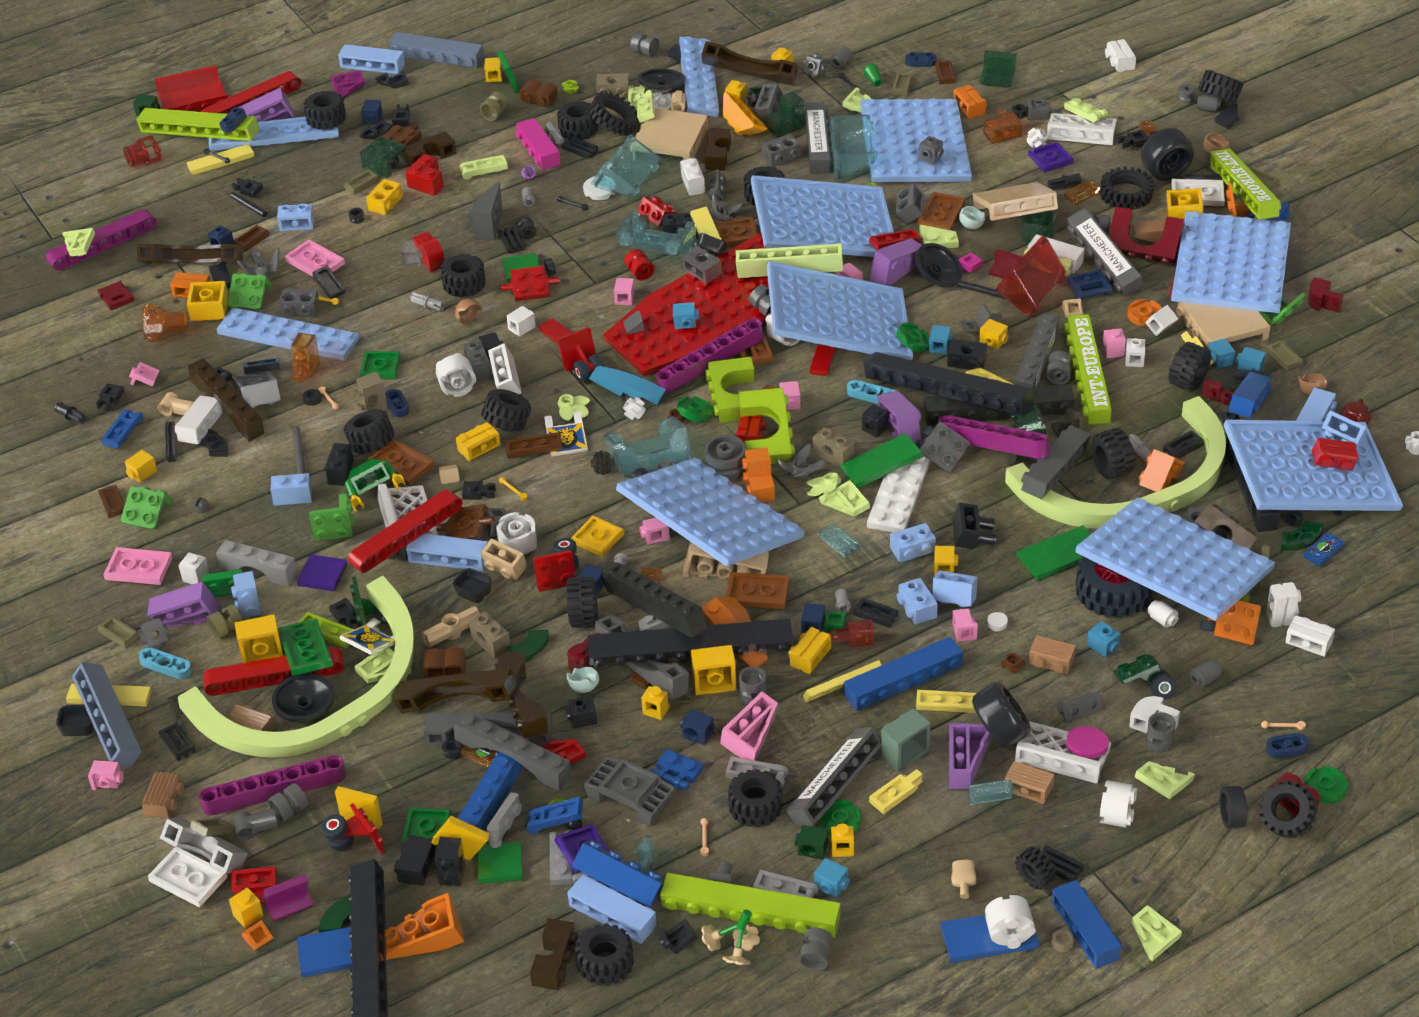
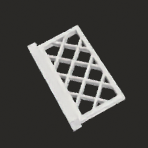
[1047,113,1117,145]
[377,484,438,535]
[1015,722,1111,783]

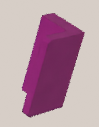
[262,874,313,921]

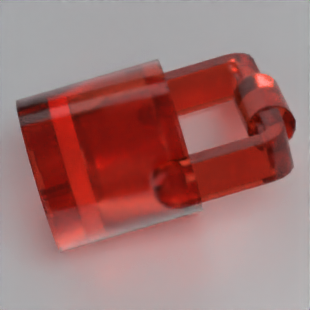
[123,135,162,167]
[830,619,874,647]

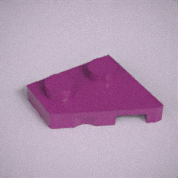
[330,70,365,98]

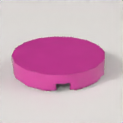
[1066,726,1109,759]

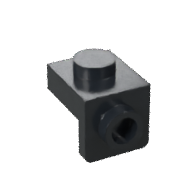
[658,919,698,954]

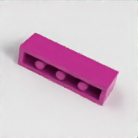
[515,118,561,170]

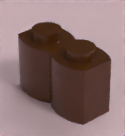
[520,80,558,107]
[424,647,466,678]

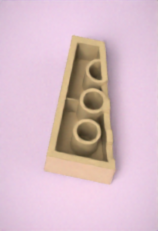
[682,542,769,580]

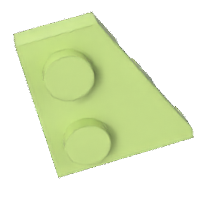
[843,88,873,112]
[355,647,411,683]
[1132,905,1182,961]

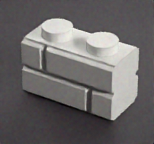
[1105,39,1136,72]
[680,158,705,196]
[1266,582,1301,627]
[1285,615,1335,657]

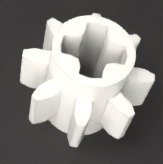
[1027,128,1047,148]
[623,397,646,420]
[1405,431,1419,455]

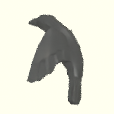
[708,194,744,221]
[237,248,280,278]
[777,444,826,479]

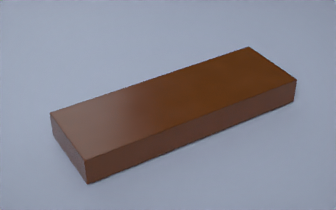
[505,432,563,459]

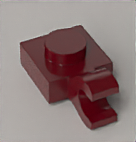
[1202,378,1234,405]

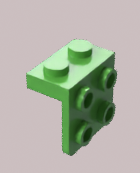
[227,273,272,310]
[1258,292,1306,327]
[121,486,173,529]
[309,493,356,541]

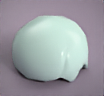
[959,206,985,230]
[566,667,599,694]

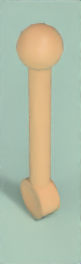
[318,387,339,410]
[1261,720,1306,730]
[700,818,709,856]

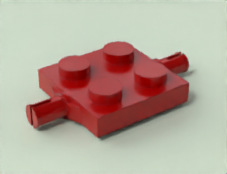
[500,266,559,301]

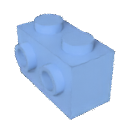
[277,204,314,231]
[1320,411,1366,445]
[270,473,312,506]
[890,523,936,563]
[932,570,977,607]
[231,571,262,619]
[897,578,938,625]

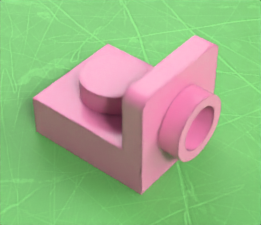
[129,362,160,386]

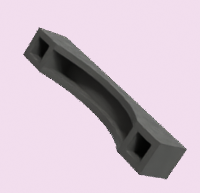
[595,614,689,700]
[453,710,571,791]
[424,713,553,746]

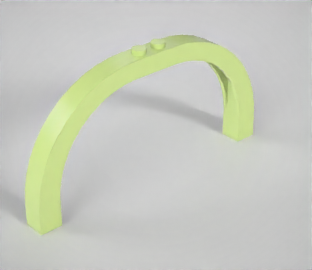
[1005,396,1226,529]
[178,576,414,758]

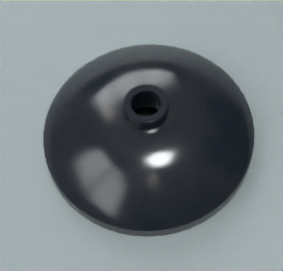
[638,68,686,94]
[915,243,963,288]
[272,673,334,722]

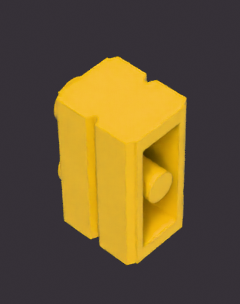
[456,422,500,461]
[788,627,831,674]

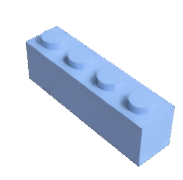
[338,44,405,74]
[1296,387,1337,421]
[406,534,488,571]
[568,874,657,944]

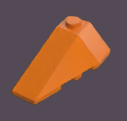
[702,597,768,667]
[386,893,465,960]

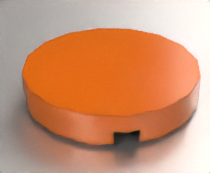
[1127,299,1162,326]

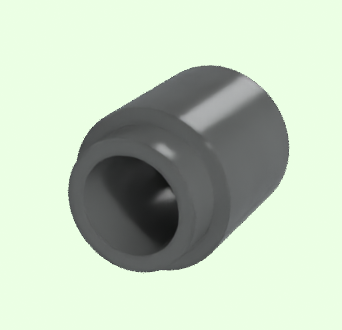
[830,46,852,69]
[1197,94,1221,111]
[1190,660,1222,688]

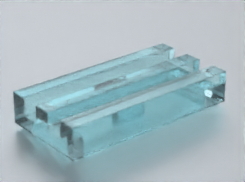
[819,523,859,557]
[968,779,1013,805]

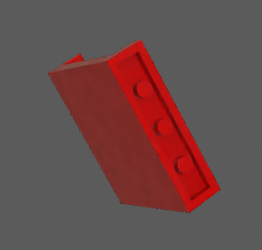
[154,65,228,112]

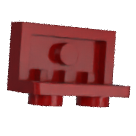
[638,196,678,226]

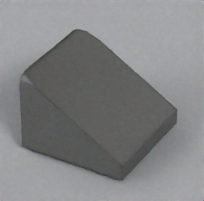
[623,311,644,335]

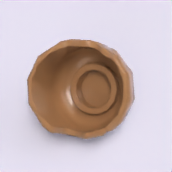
[1203,133,1229,155]
[455,298,483,324]
[1298,373,1328,396]

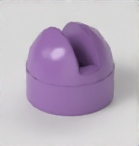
[521,165,536,179]

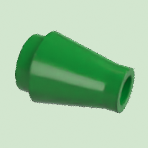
[864,64,883,87]

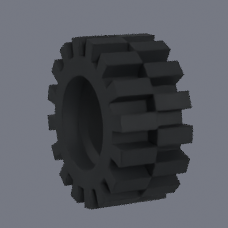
[1015,846,1056,890]

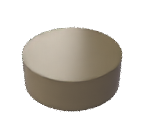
[1051,929,1074,952]

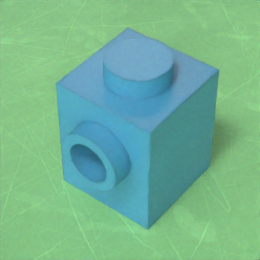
[673,302,699,329]
[929,325,953,354]
[1208,339,1235,370]
[1236,347,1266,371]
[1087,621,1121,658]
[814,858,850,897]

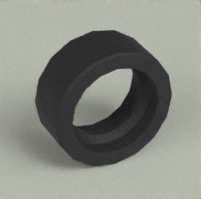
[1219,786,1247,828]

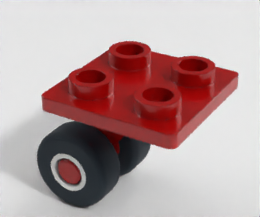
[557,327,604,382]
[533,538,579,592]
[321,803,385,855]

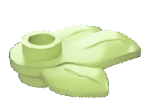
[558,394,590,420]
[807,473,841,496]

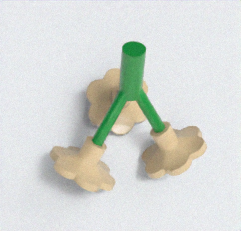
[701,909,760,965]

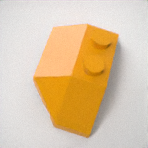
[723,92,768,136]

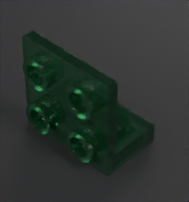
[980,50,1017,87]
[360,136,406,178]

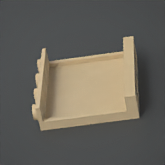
[631,108,708,160]
[973,182,1058,221]
[1176,302,1270,349]

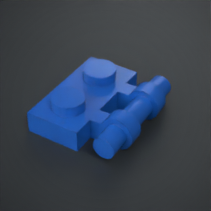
[650,749,704,791]

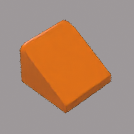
[241,920,274,951]

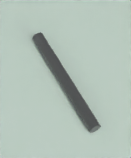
[292,426,305,474]

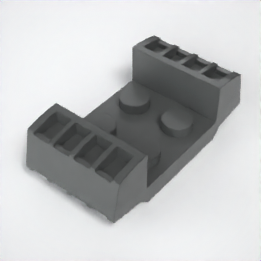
[584,756,675,826]

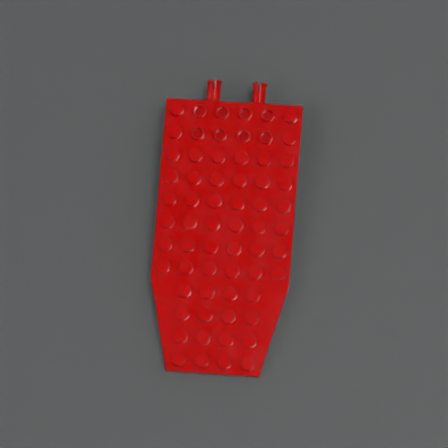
[603,233,769,376]

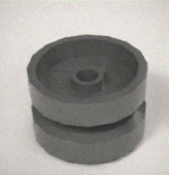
[705,435,746,481]

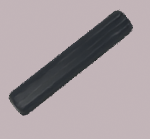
[165,421,177,462]

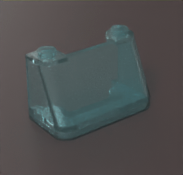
[830,114,878,179]
[591,134,662,197]
[617,211,696,256]
[603,417,691,479]

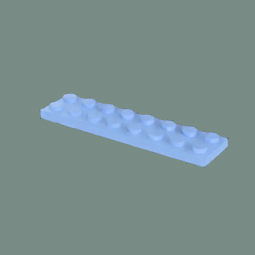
[679,36,719,117]
[209,117,339,151]
[217,307,360,361]

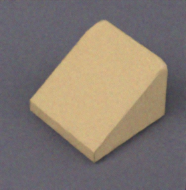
[1062,299,1083,318]
[438,464,460,484]

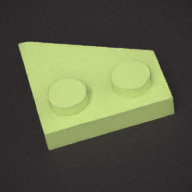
[919,225,959,248]
[63,228,95,256]
[819,480,871,517]
[1135,762,1195,799]

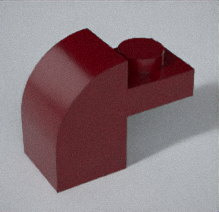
[1307,277,1344,313]

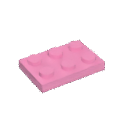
[284,240,345,276]
[103,547,173,585]

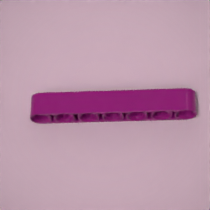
[45,209,157,271]
[657,318,763,393]
[938,416,1050,459]
[199,755,346,816]

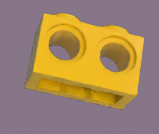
[366,179,403,215]

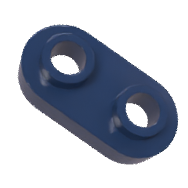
[905,52,937,67]
[220,107,247,133]
[385,389,410,417]
[1266,733,1309,758]

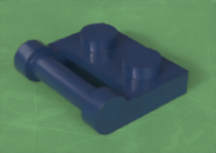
[1067,269,1112,301]

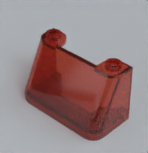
[995,235,1066,316]

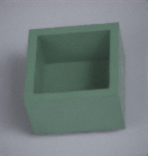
[881,708,930,771]

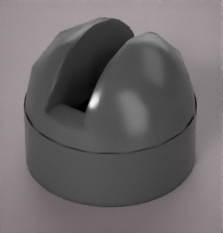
[193,497,209,514]

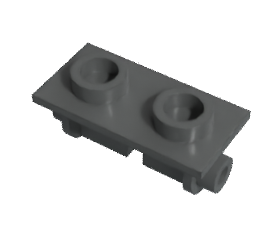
[709,169,727,202]
[1057,690,1102,722]

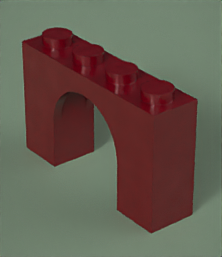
[1108,207,1185,265]

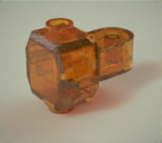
[141,304,188,342]

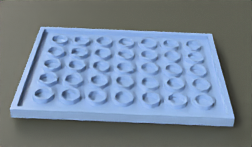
[860,98,972,182]
[751,175,894,257]
[1171,211,1291,313]
[767,261,913,360]
[1224,420,1403,511]
[616,458,805,566]
[1076,497,1275,621]

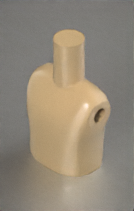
[951,860,977,899]

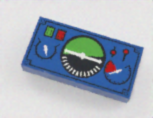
[1304,532,1344,567]

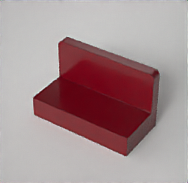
[989,249,1029,283]

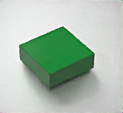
[824,611,846,632]

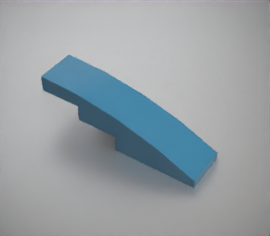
[589,366,666,405]

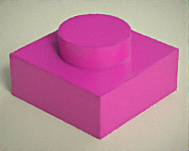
[958,252,983,273]

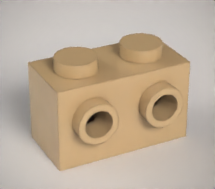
[481,539,527,581]

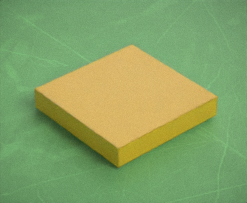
[570,515,624,557]
[335,786,383,829]
[431,816,490,861]

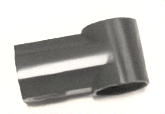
[232,809,278,841]

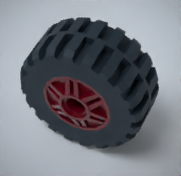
[1075,556,1152,618]

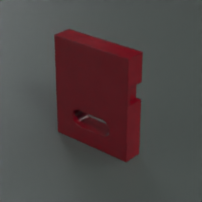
[97,281,134,311]

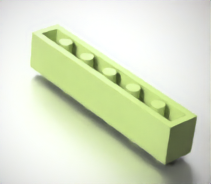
[736,243,843,278]

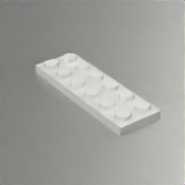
[867,456,931,533]

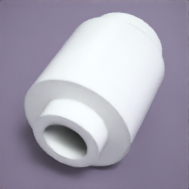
[1148,600,1179,628]

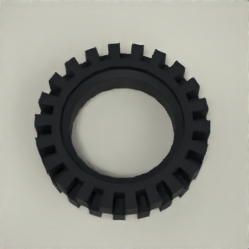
[589,91,639,136]
[1100,167,1154,210]

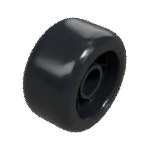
[1141,128,1194,180]
[972,682,1031,748]

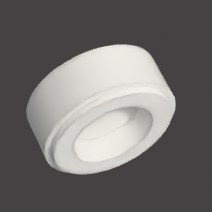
[987,612,1008,631]

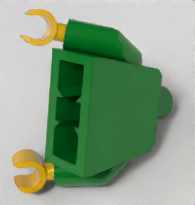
[345,458,405,511]

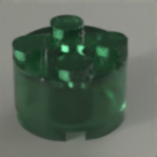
[1021,210,1056,242]
[1010,404,1047,435]

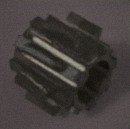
[590,450,614,475]

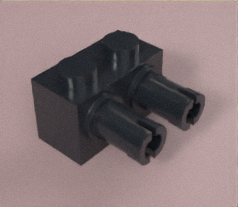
[952,502,996,549]

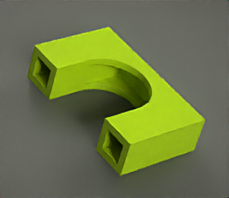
[705,357,754,423]
[739,388,795,464]

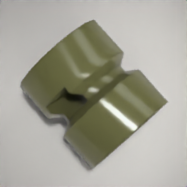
[479,91,509,121]
[207,604,243,639]

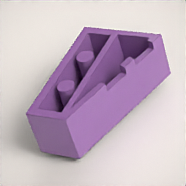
[240,88,296,122]
[869,238,922,286]
[877,391,921,443]
[147,581,221,627]
[949,723,991,789]

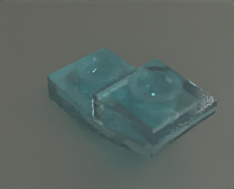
[637,835,654,872]

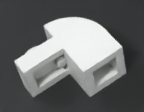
[1129,696,1180,733]

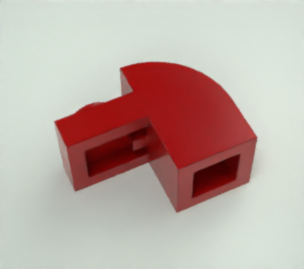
[412,231,445,273]

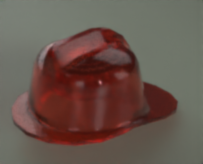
[1339,399,1371,425]

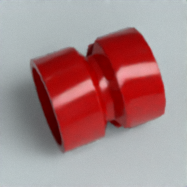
[624,249,655,281]

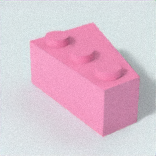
[720,692,778,761]

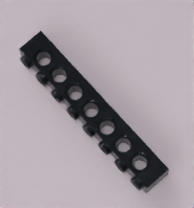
[1218,411,1280,532]

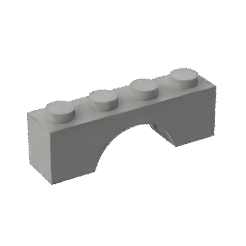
[216,540,297,587]
[160,818,248,874]

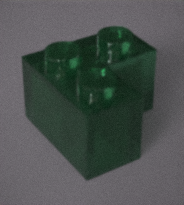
[766,91,805,138]

